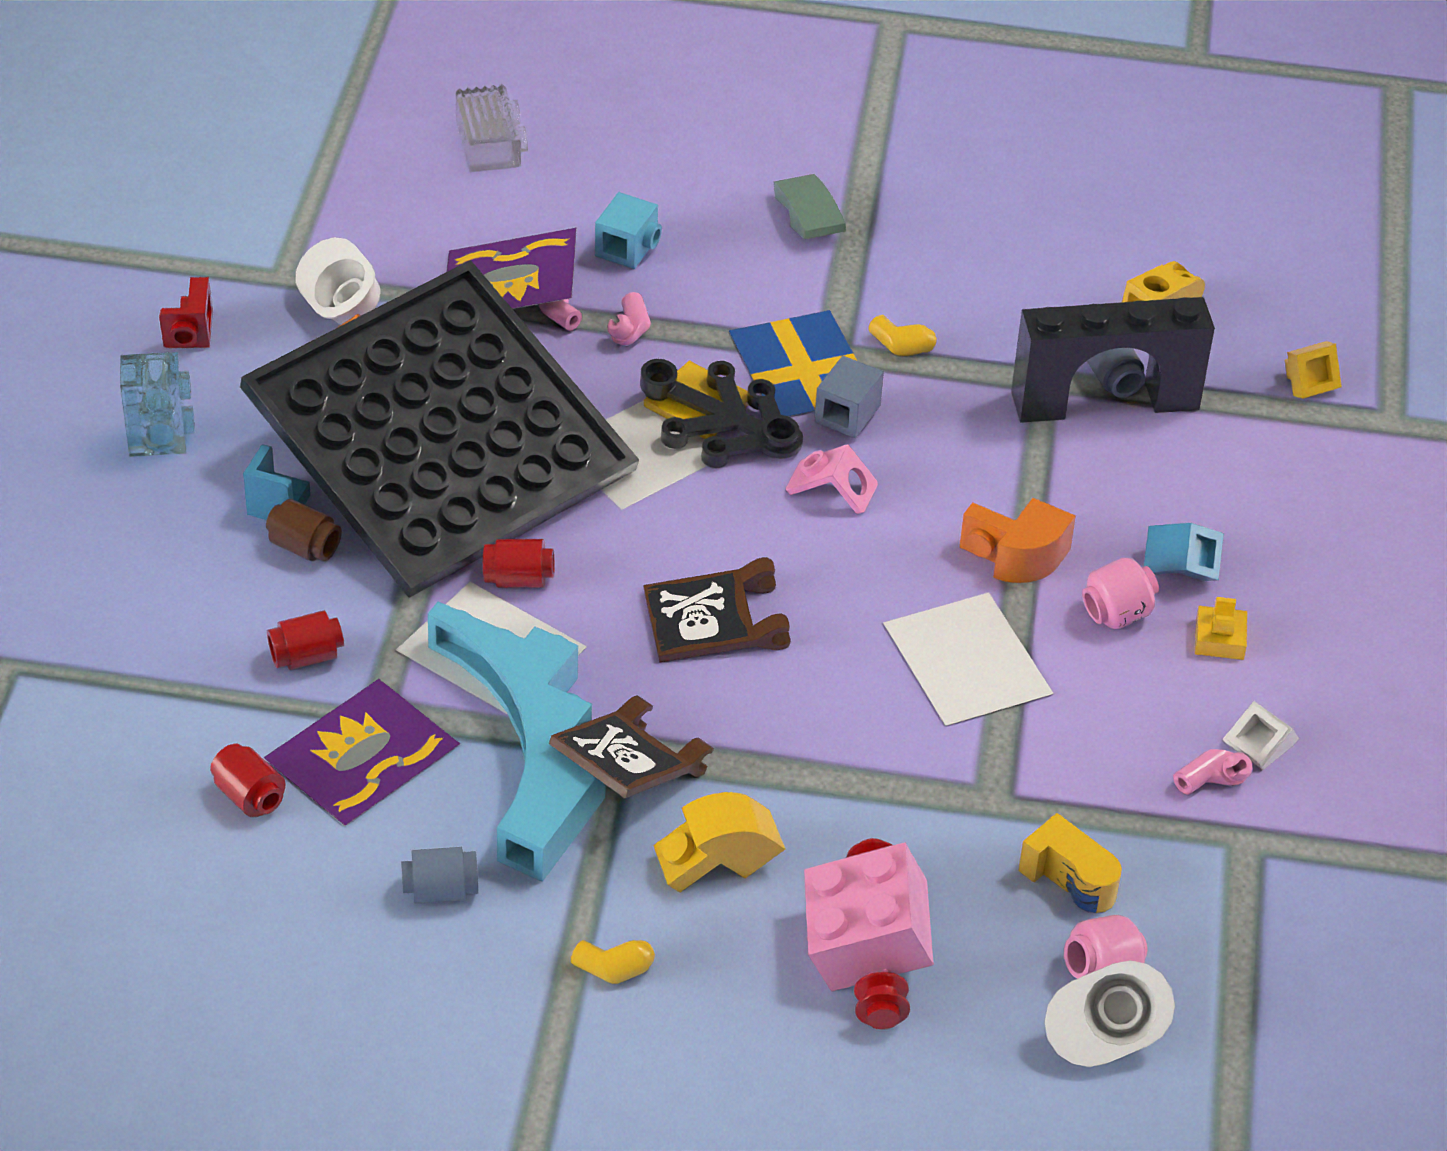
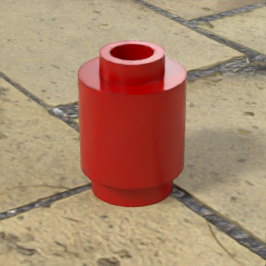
[483,539,555,588]
[267,610,344,670]
[210,743,286,817]

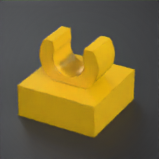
[1284,341,1342,399]
[1195,597,1247,660]

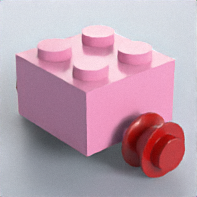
[804,838,934,1029]

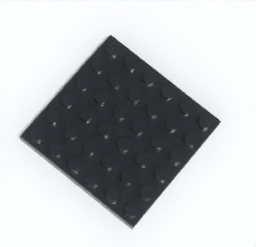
[240,260,639,598]

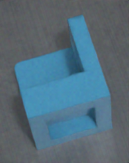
[243,444,311,520]
[1144,523,1224,581]

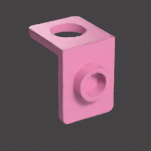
[786,444,878,514]

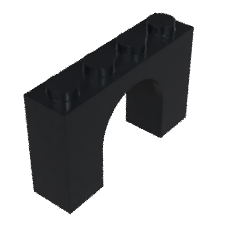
[1011,297,1215,423]

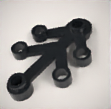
[640,359,803,468]

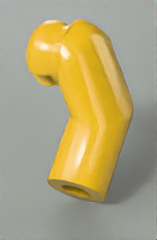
[868,315,937,356]
[571,940,655,984]

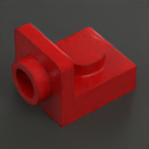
[159,277,213,348]

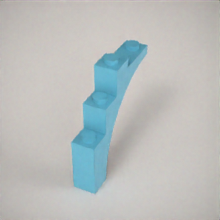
[427,601,606,882]

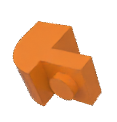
[959,498,1076,583]

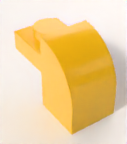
[653,792,785,893]

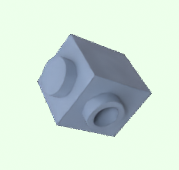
[814,355,884,438]

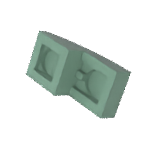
[773,174,846,239]

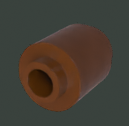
[266,499,342,561]

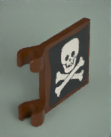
[643,557,791,663]
[549,695,714,799]

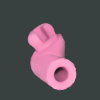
[607,292,651,345]
[539,299,582,331]
[1173,749,1253,795]

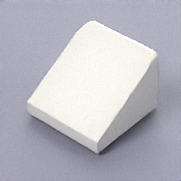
[1222,701,1299,770]

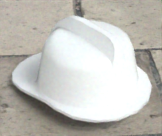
[295,237,381,325]
[1044,960,1175,1067]

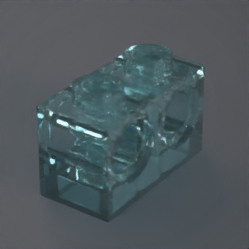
[120,352,195,457]

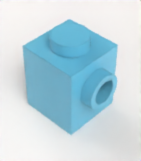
[595,192,662,269]

